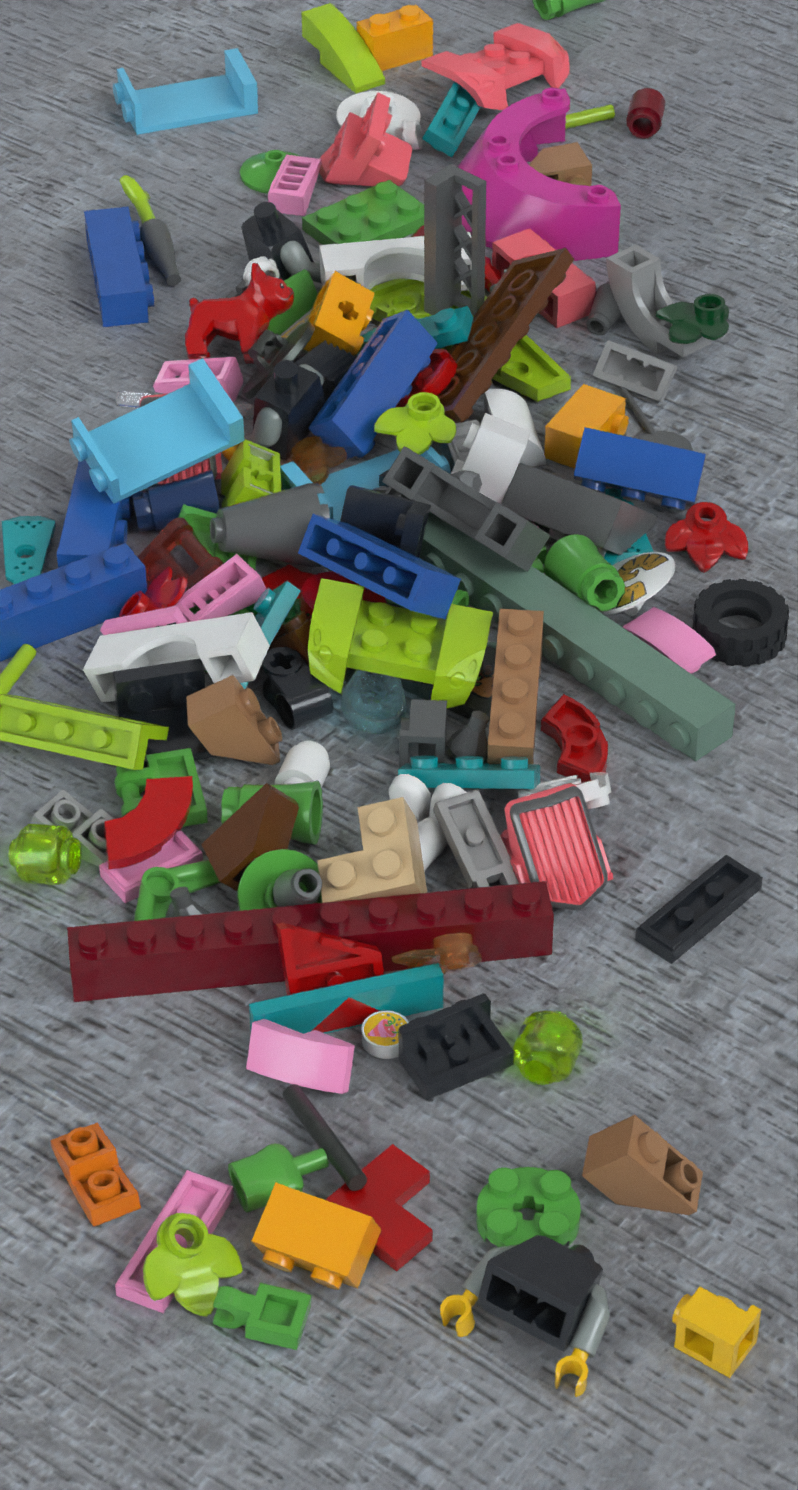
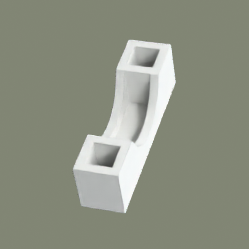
[319,232,472,291]
[83,612,270,703]

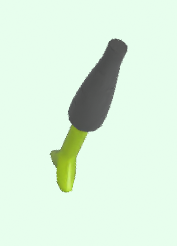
[120,175,181,286]

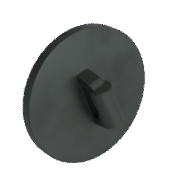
[242,321,315,399]

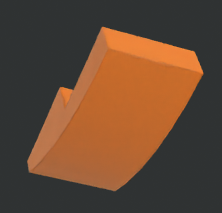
[50,1123,141,1227]

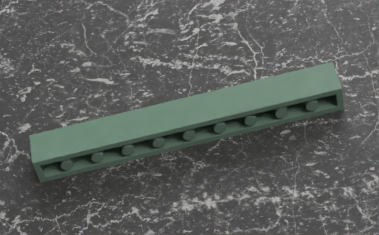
[419,512,736,762]

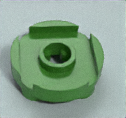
[476,1167,581,1247]

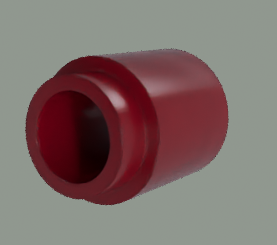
[626,88,666,139]

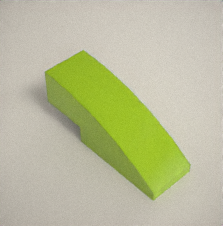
[301,3,385,94]

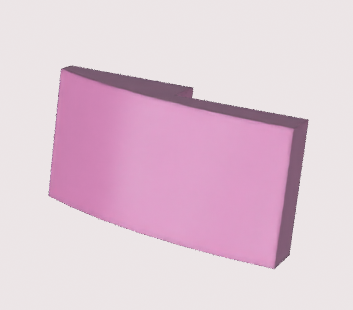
[623,607,716,674]
[246,1019,355,1094]

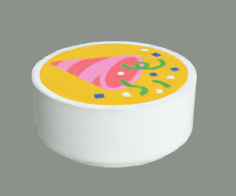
[362,1010,409,1059]

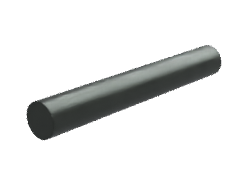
[283,1084,367,1191]

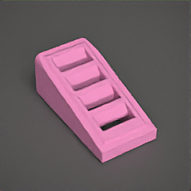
[268,155,322,216]
[153,357,243,403]
[174,554,266,622]

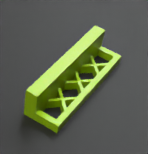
[0,694,169,770]

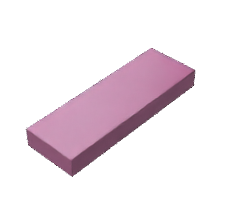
[115,1170,234,1314]

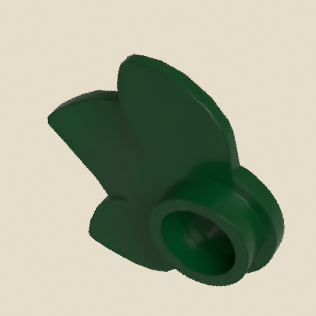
[656,294,729,344]

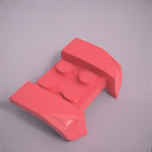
[421,23,570,110]

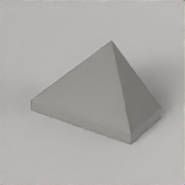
[592,340,677,403]

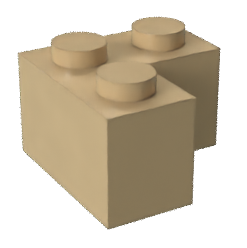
[317,797,427,903]

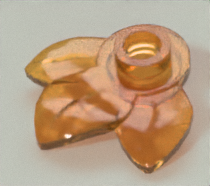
[283,436,347,485]
[392,933,482,975]

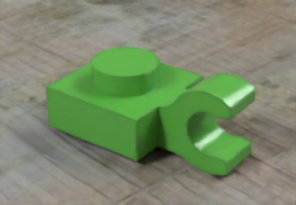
[213,1283,312,1350]

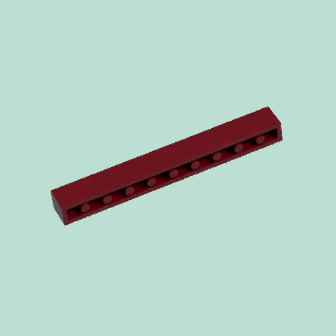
[67,881,554,1002]

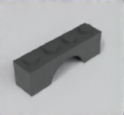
[382,446,550,572]

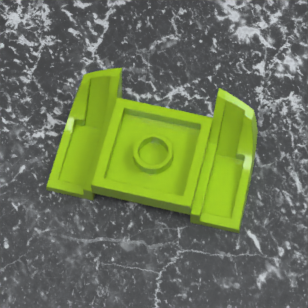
[308,578,493,708]

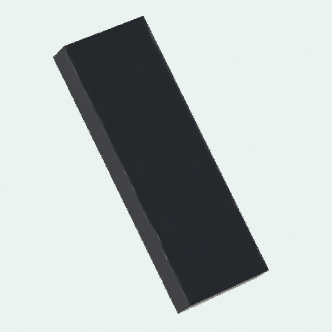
[635,855,763,964]

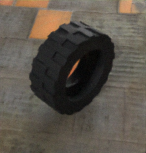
[692,579,789,667]

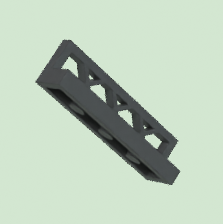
[424,164,486,316]

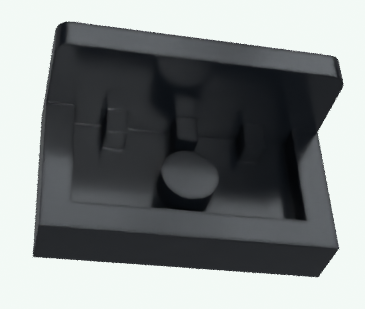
[398,993,515,1100]

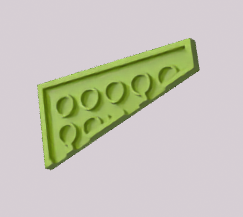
[370,279,571,402]

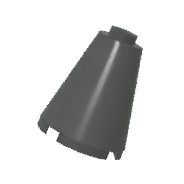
[210,483,330,567]

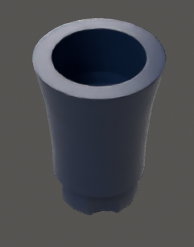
[132,469,220,532]

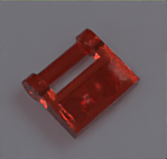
[137,517,224,592]

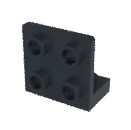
[340,485,431,558]
[113,658,217,768]

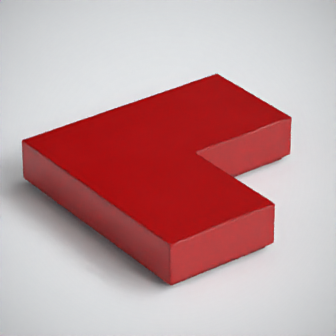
[325,1144,433,1271]

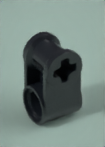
[263,647,334,730]

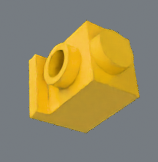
[672,1286,761,1378]

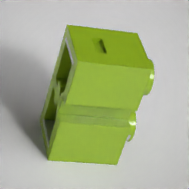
[221,439,281,508]

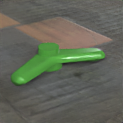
[134,860,221,921]

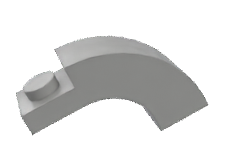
[606,245,712,357]

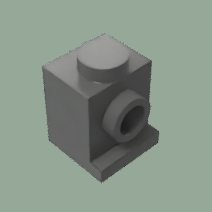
[399,699,447,768]

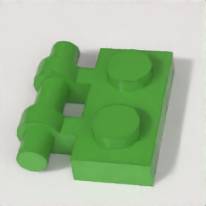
[114,748,208,827]

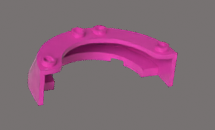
[457,88,621,261]

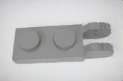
[433,789,519,889]

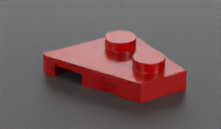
[276,923,384,995]

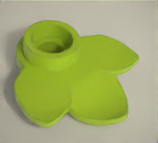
[374,392,456,454]
[143,1213,243,1317]

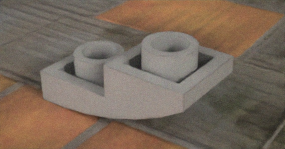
[30,789,114,866]

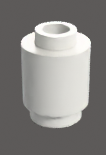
[274,741,330,788]

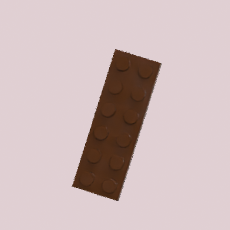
[437,248,574,423]

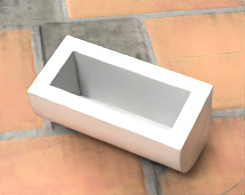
[484,389,546,467]

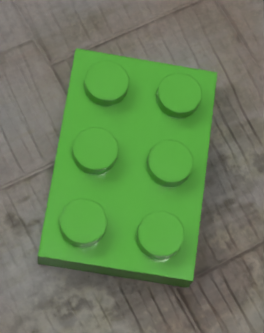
[302,180,424,245]

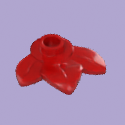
[665,502,748,573]
[119,567,187,617]

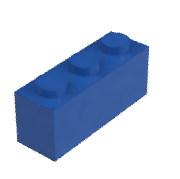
[573,427,706,511]

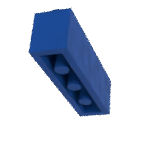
[84,207,154,327]
[308,310,438,462]
[57,460,133,568]
[298,513,461,619]
[0,543,147,662]

